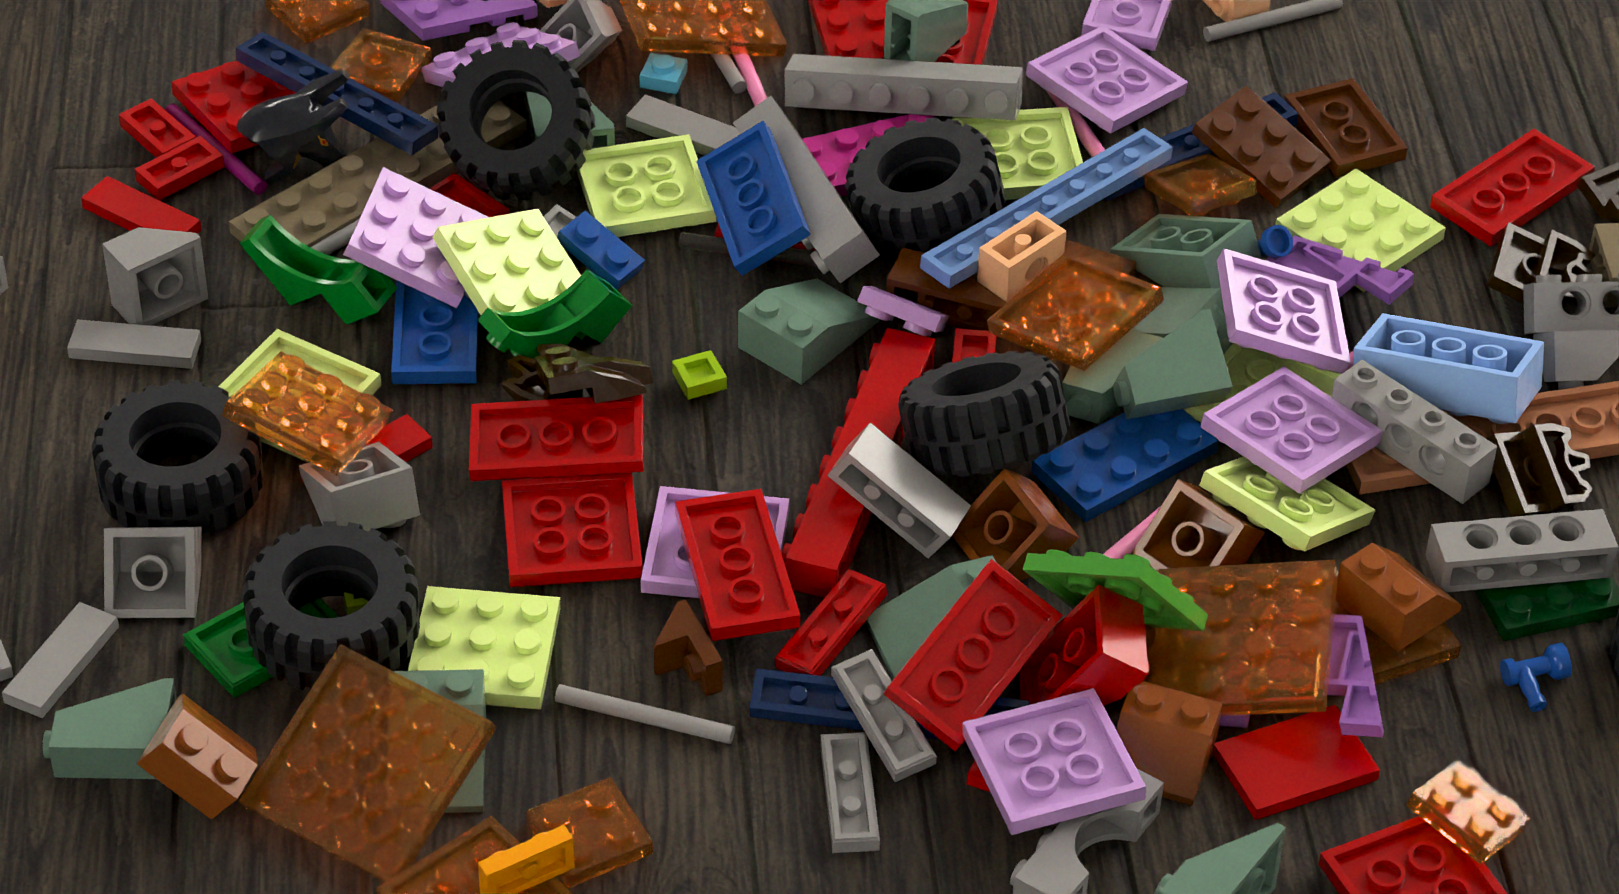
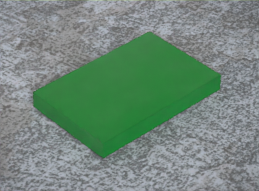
[183,598,339,698]

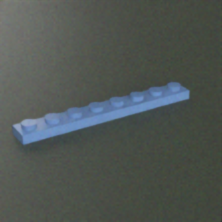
[920,128,1173,288]

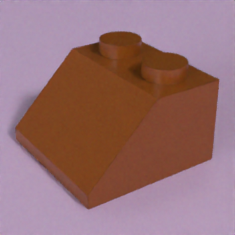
[952,468,1079,581]
[1132,479,1265,600]
[1334,543,1462,652]
[1116,681,1223,806]
[136,693,258,820]

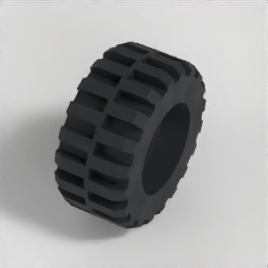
[436,40,595,201]
[845,118,1005,261]
[898,351,1070,477]
[92,380,264,538]
[243,521,420,694]

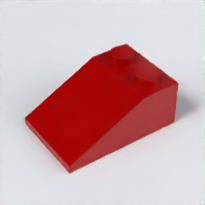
[1019,585,1149,706]

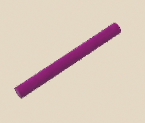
[165,103,267,195]

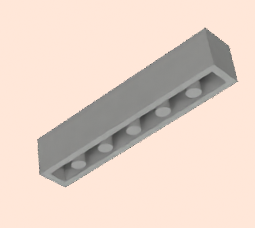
[785,54,1023,120]
[733,96,880,283]

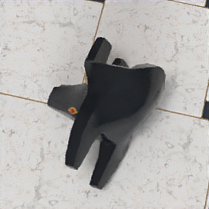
[237,69,349,184]

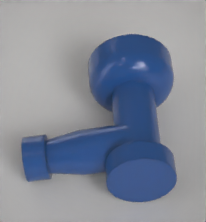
[1257,225,1293,258]
[1500,643,1572,712]

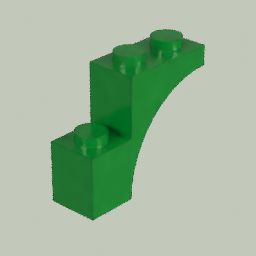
[239,214,398,325]
[478,269,633,359]

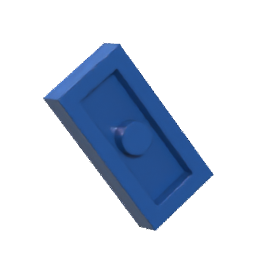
[557,211,645,290]

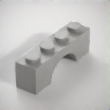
[1010,769,1164,894]

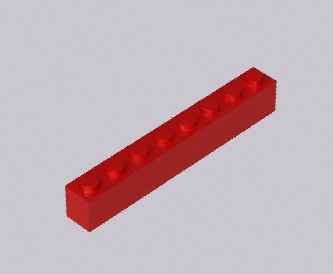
[781,328,935,598]

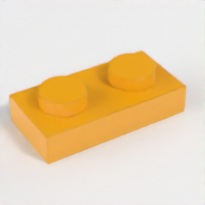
[478,825,574,894]

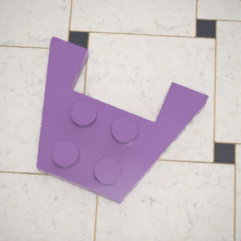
[380,0,538,41]
[1265,235,1414,305]
[1216,611,1384,737]

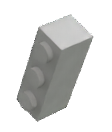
[827,423,971,559]

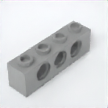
[1523,274,1619,334]
[1332,360,1497,504]
[1425,509,1618,592]

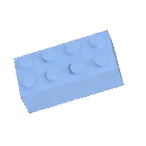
[1353,313,1544,424]

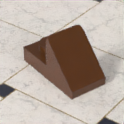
[654,599,723,696]

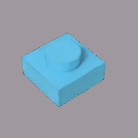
[640,52,687,94]

